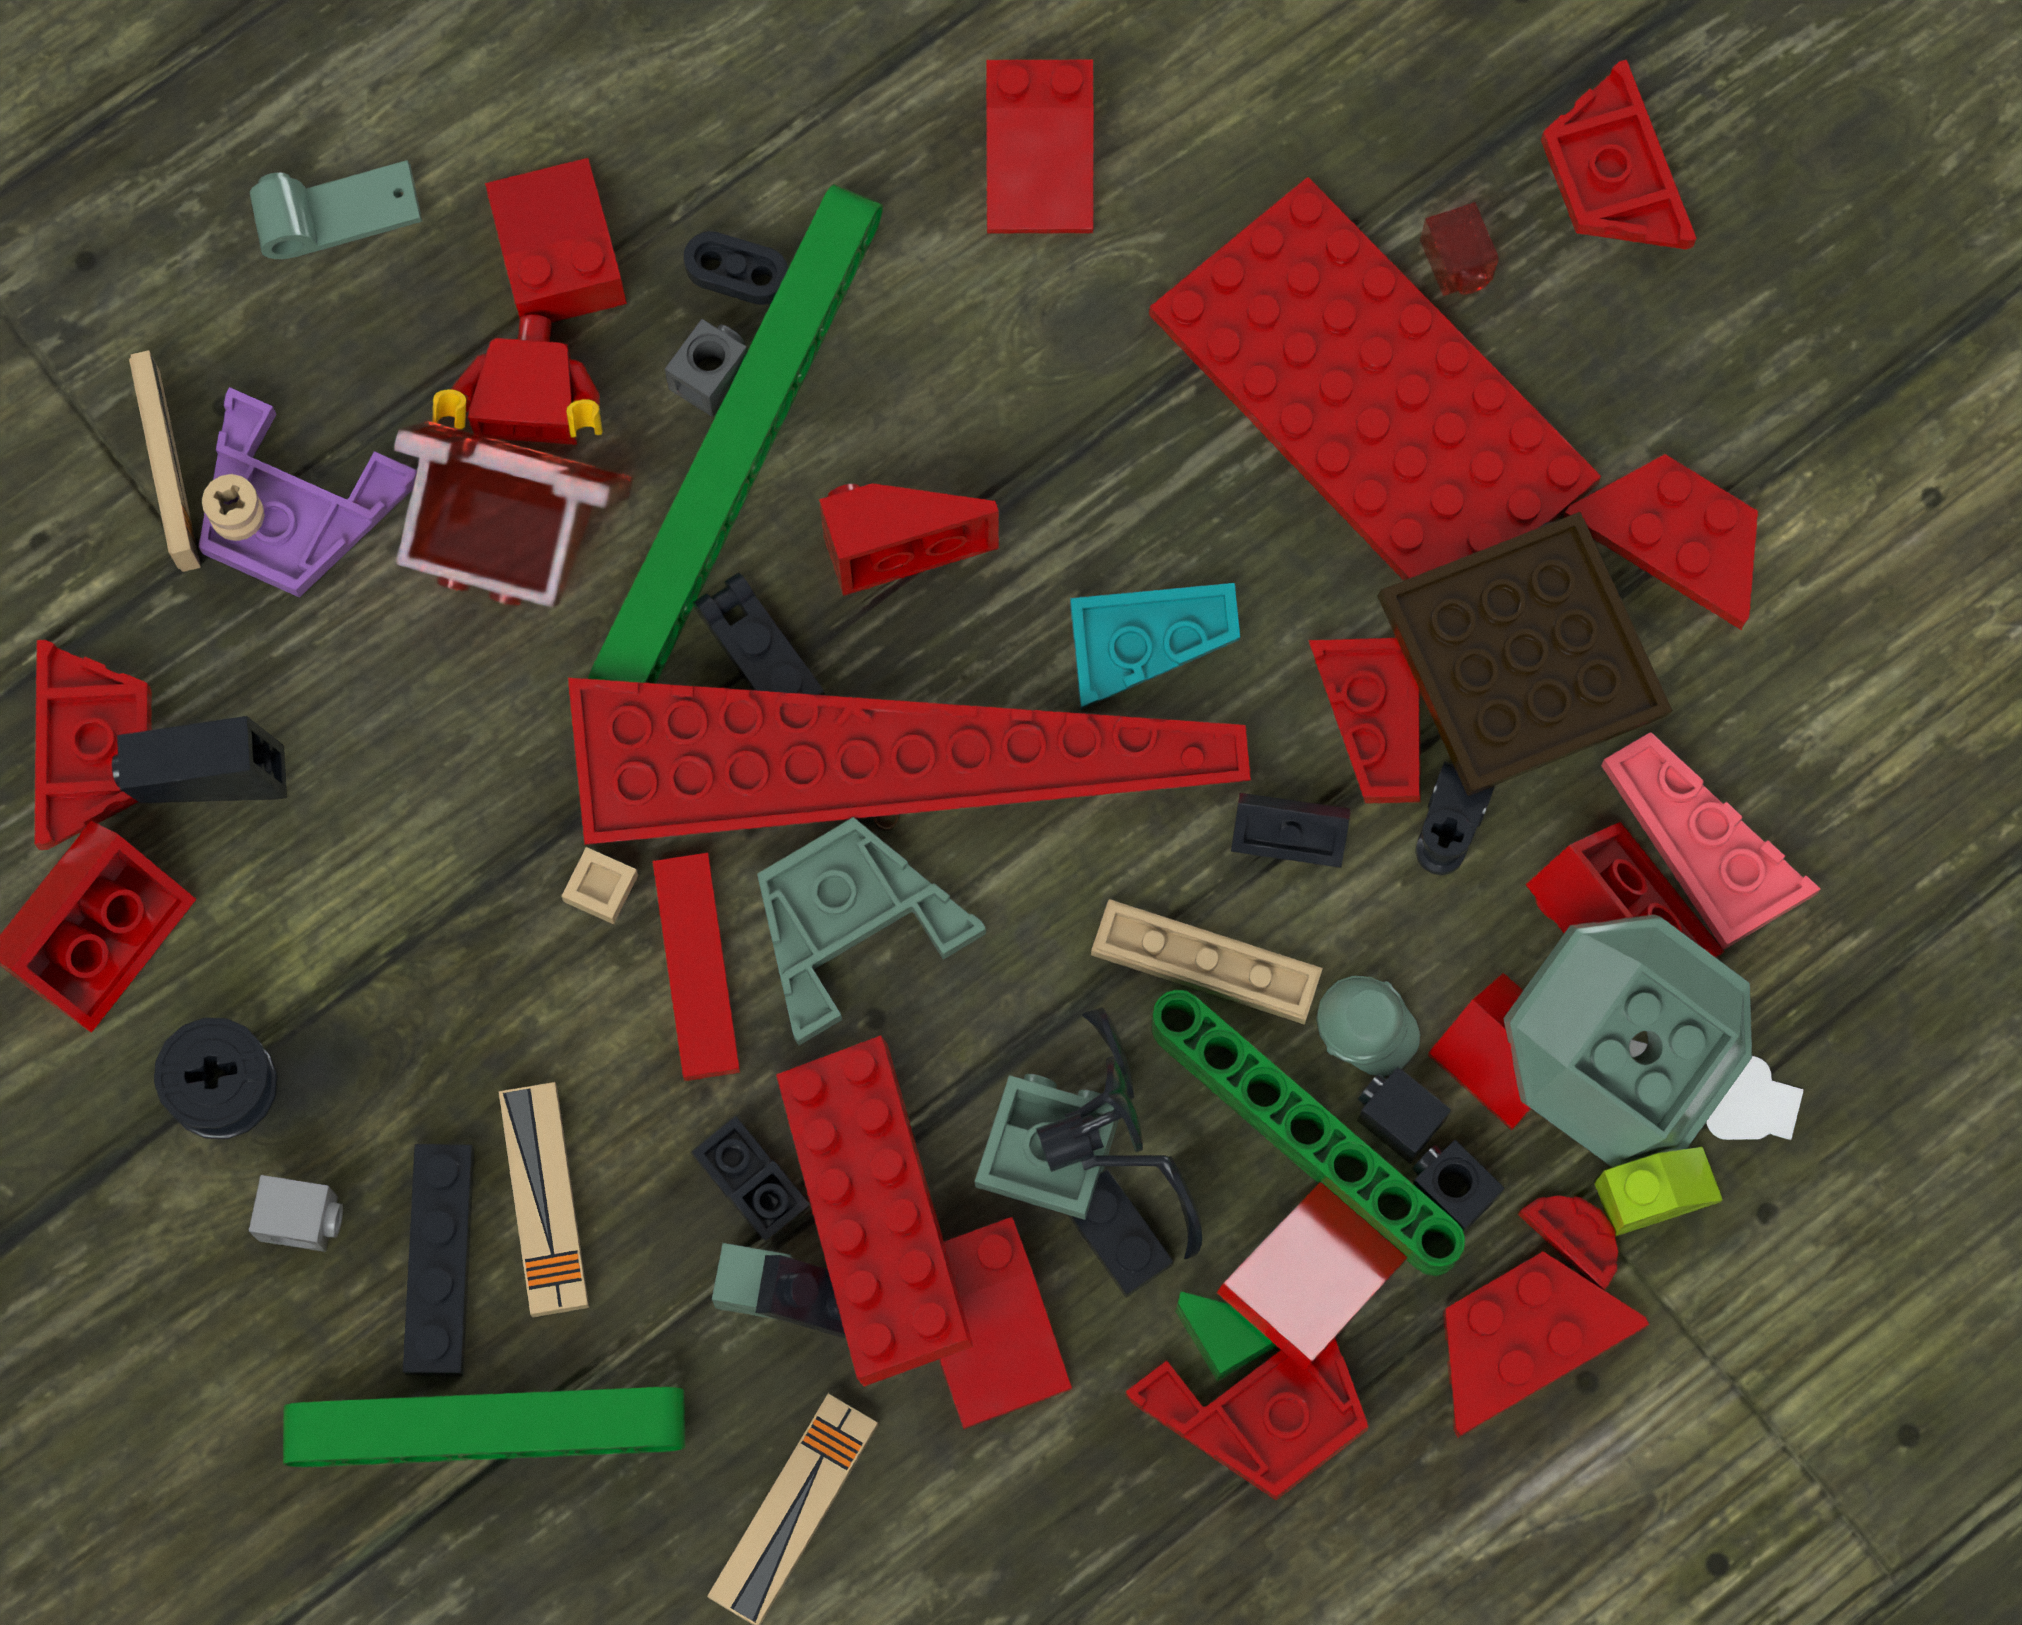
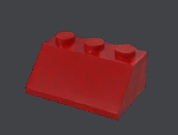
[0,821,196,1033]
[1526,822,1724,958]

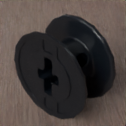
[154,1018,277,1139]

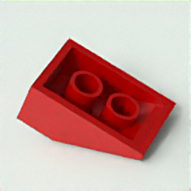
[986,59,1094,234]
[485,158,627,322]
[819,483,999,596]
[938,1217,1072,1429]

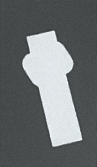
[1629,1040,1804,1140]

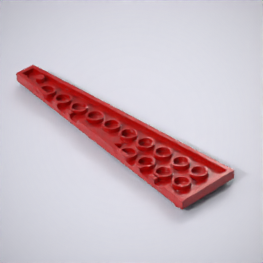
[568,677,1251,845]

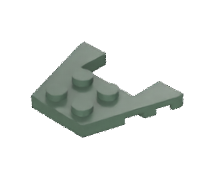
[757,817,986,1046]

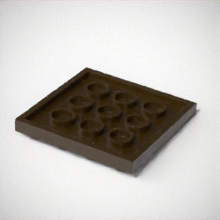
[1377,512,1673,796]

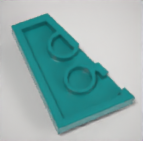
[1070,583,1240,710]

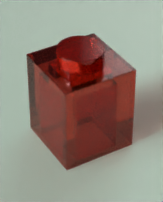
[1420,202,1499,296]

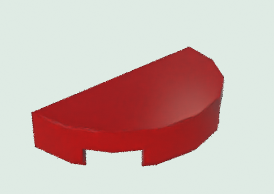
[1518,1195,1618,1291]

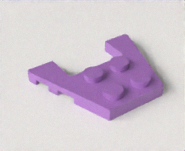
[199,387,421,598]

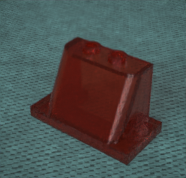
[394,421,634,608]

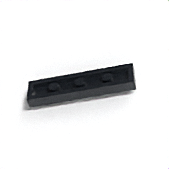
[403,1144,474,1376]

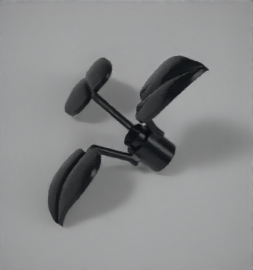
[1036,1007,1202,1259]

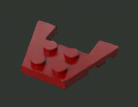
[1125,1338,1368,1500]

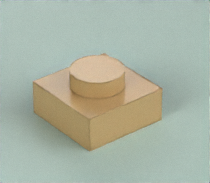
[561,847,638,924]

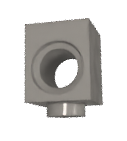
[249,1175,343,1252]

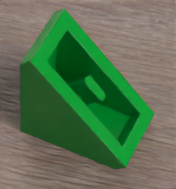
[1175,1292,1277,1381]

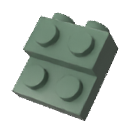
[975,1074,1119,1220]

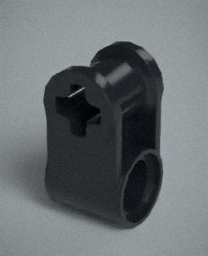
[1415,761,1495,875]

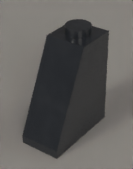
[112,716,287,803]

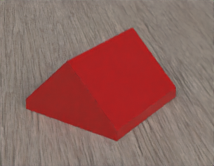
[1428,973,1532,1131]

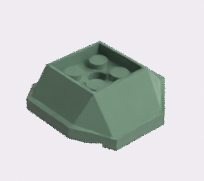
[1503,915,1752,1168]

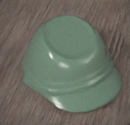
[1316,976,1421,1077]

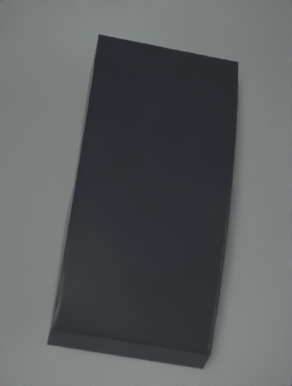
[690,1116,810,1241]

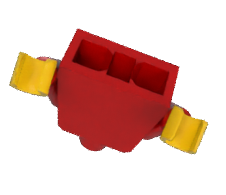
[432,314,603,445]

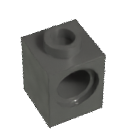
[665,319,747,417]

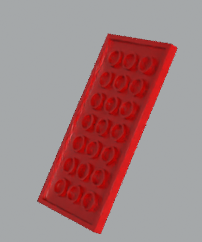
[1149,177,1602,581]

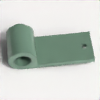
[249,160,423,259]

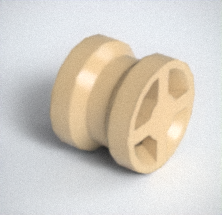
[202,474,265,541]

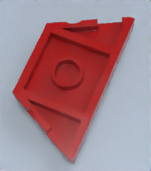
[1541,59,1697,249]
[1563,454,1758,630]
[34,640,152,850]
[1443,1252,1649,1438]

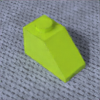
[1594,1147,1723,1237]

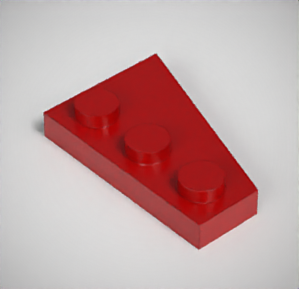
[1308,638,1421,804]

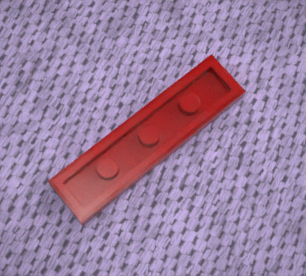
[653,853,740,1081]

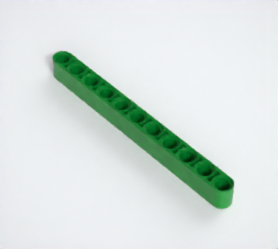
[588,184,883,683]

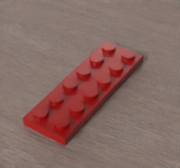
[776,1035,974,1387]

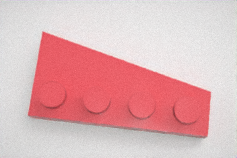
[1601,732,1821,950]

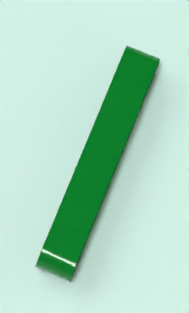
[1151,990,1465,1276]
[283,1387,685,1467]

